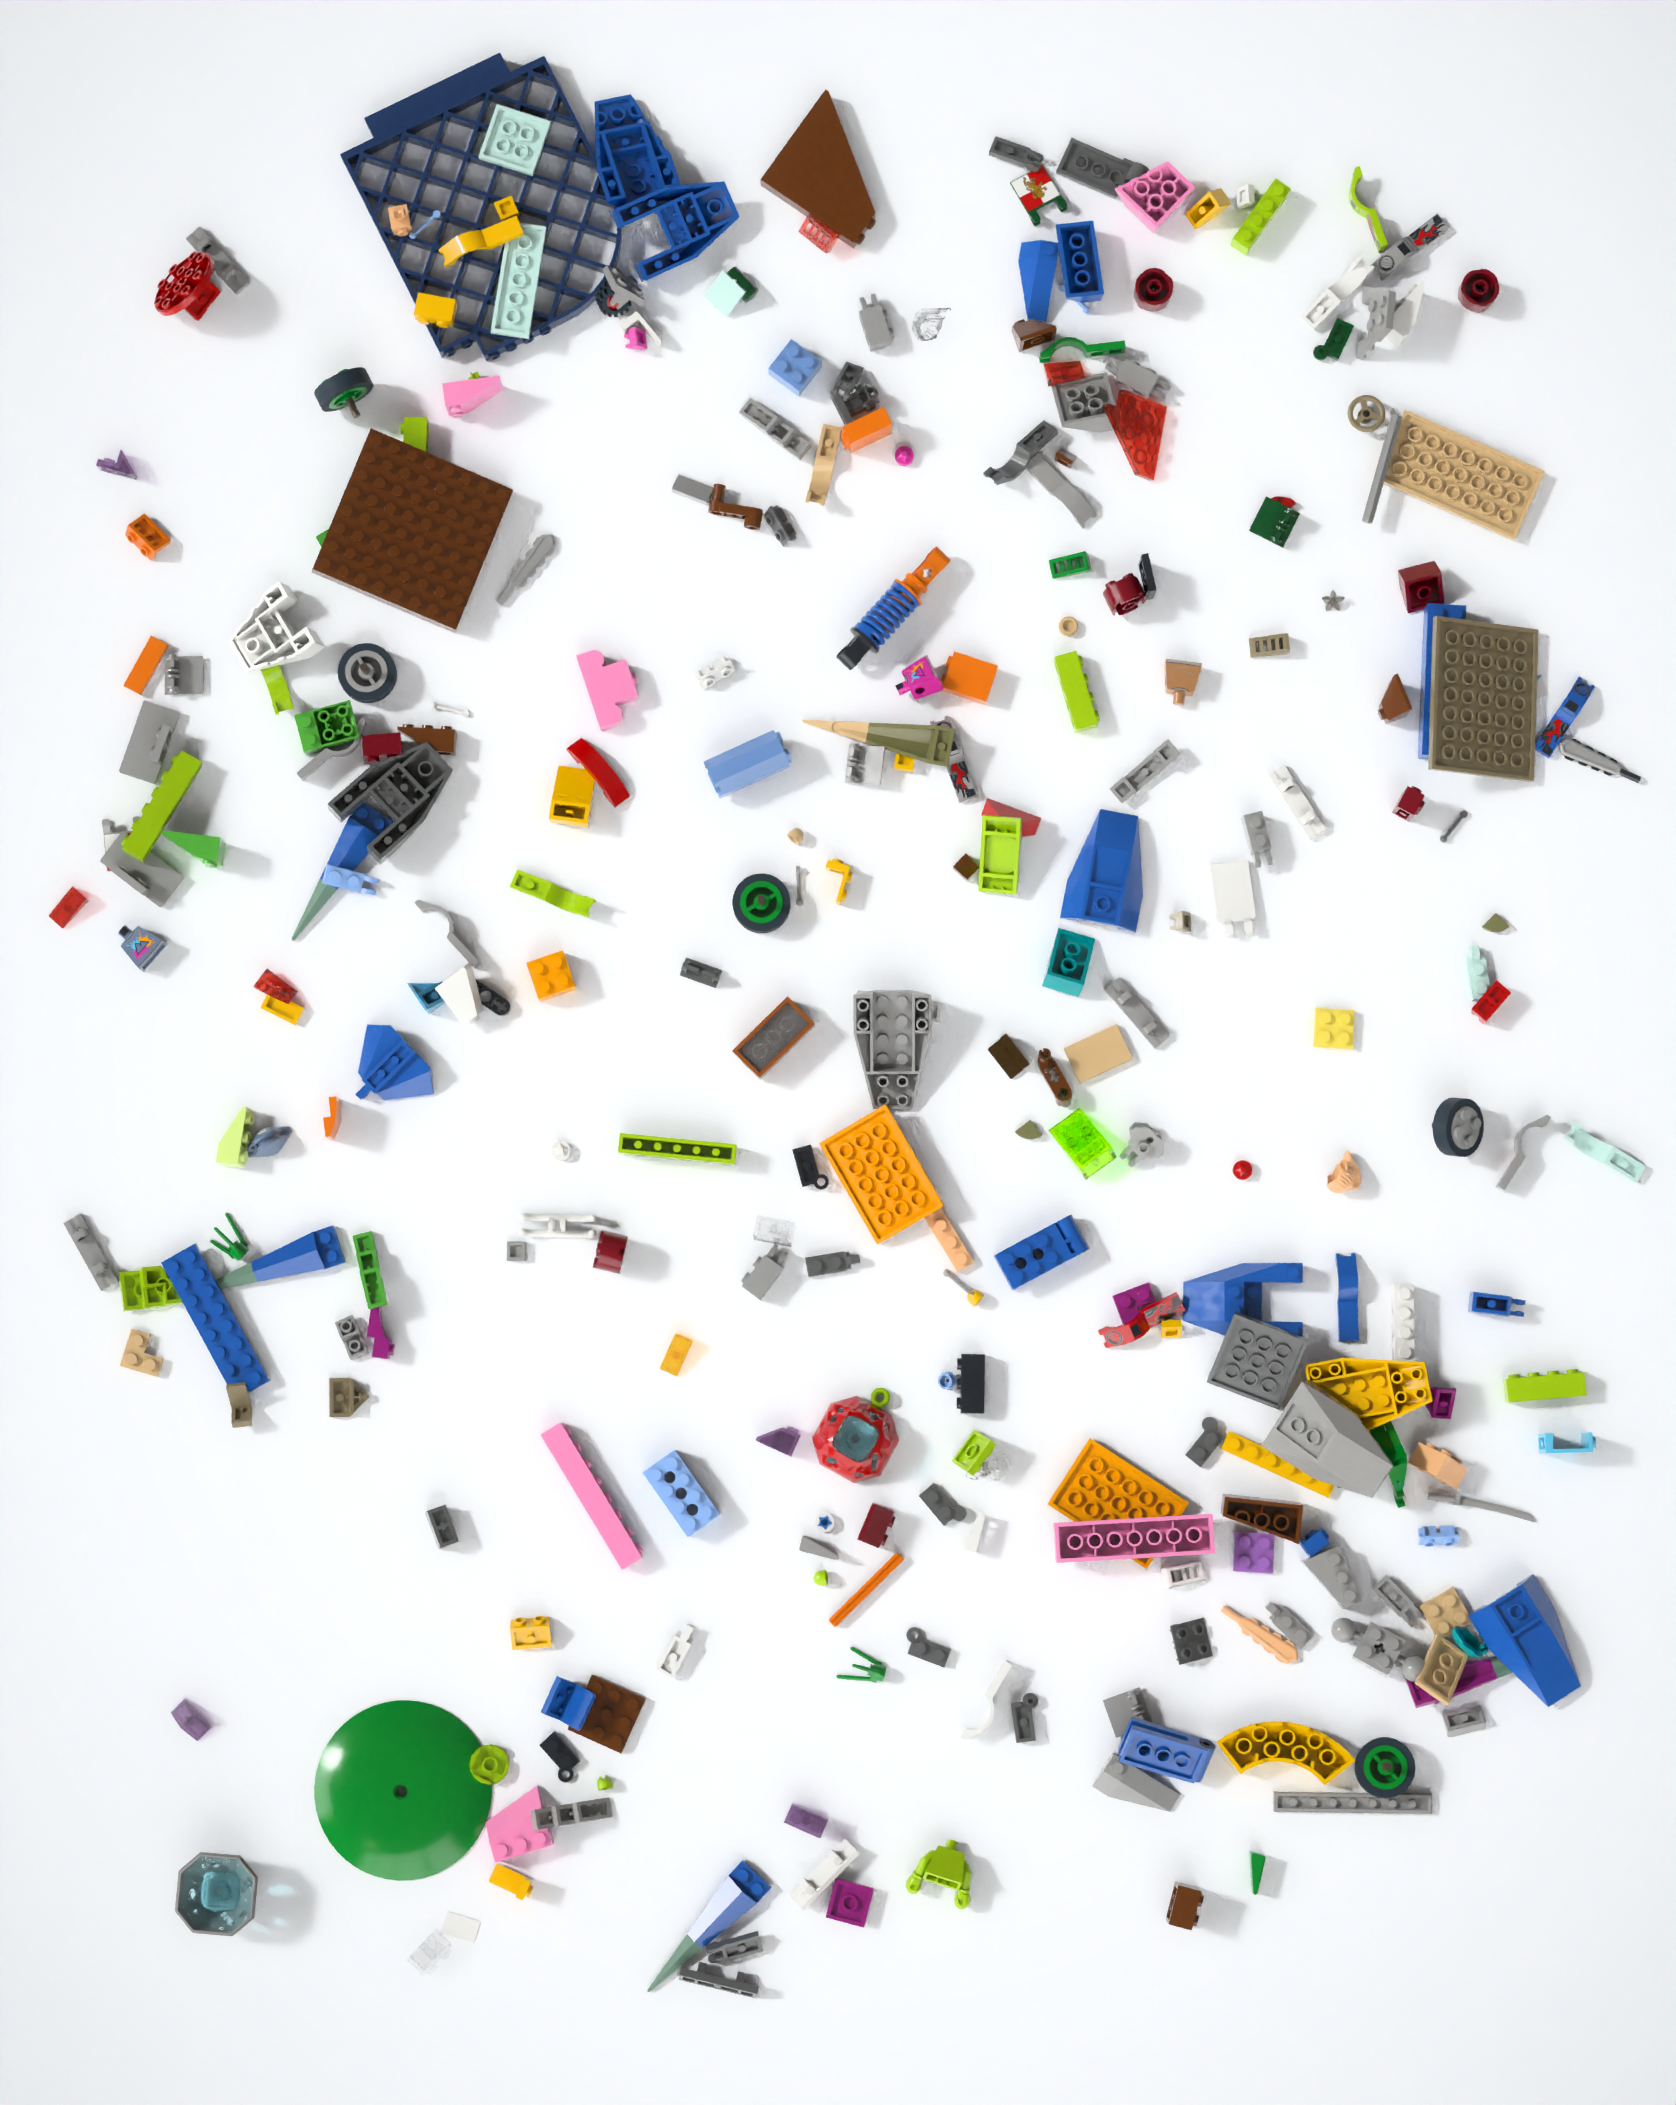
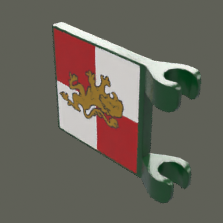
[1010,165,1067,226]

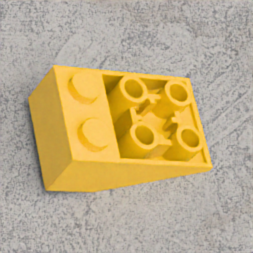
[549,765,595,828]

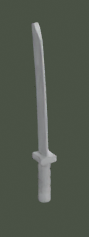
[1427,1492,1536,1522]

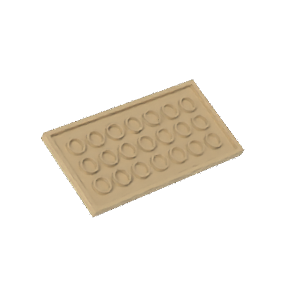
[1384,410,1545,541]

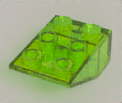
[1048,1108,1117,1180]

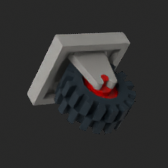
[595,265,646,317]

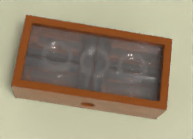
[732,996,815,1080]

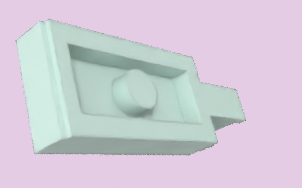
[1466,945,1490,1000]

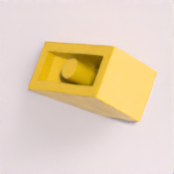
[1185,188,1232,229]

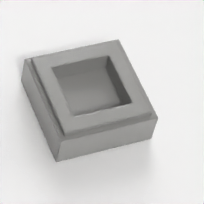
[506,1241,527,1261]

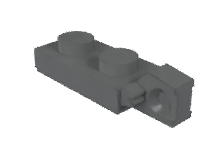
[805,1251,861,1277]

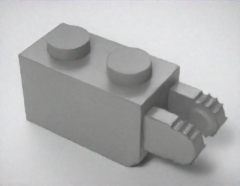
[1241,811,1273,868]

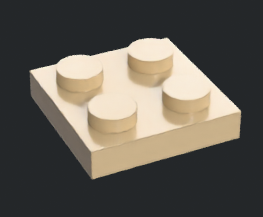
[1418,1587,1471,1638]

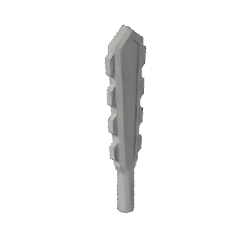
[497,534,556,606]

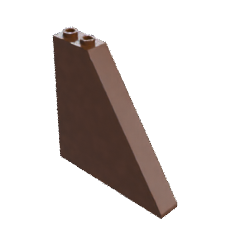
[760,89,876,249]

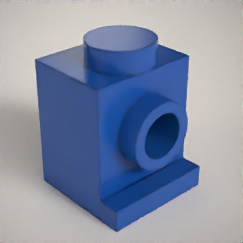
[1299,1528,1329,1557]

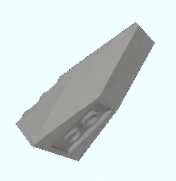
[1261,1380,1394,1498]

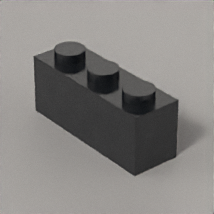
[956,1354,985,1414]

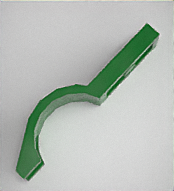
[1039,337,1126,363]

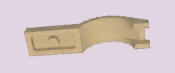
[805,424,842,506]

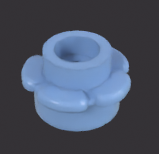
[938,1371,957,1390]

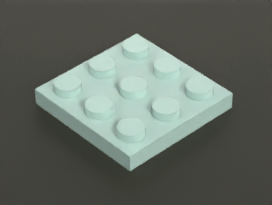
[478,104,551,176]

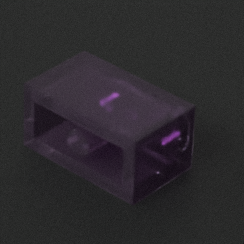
[784,1802,828,1838]

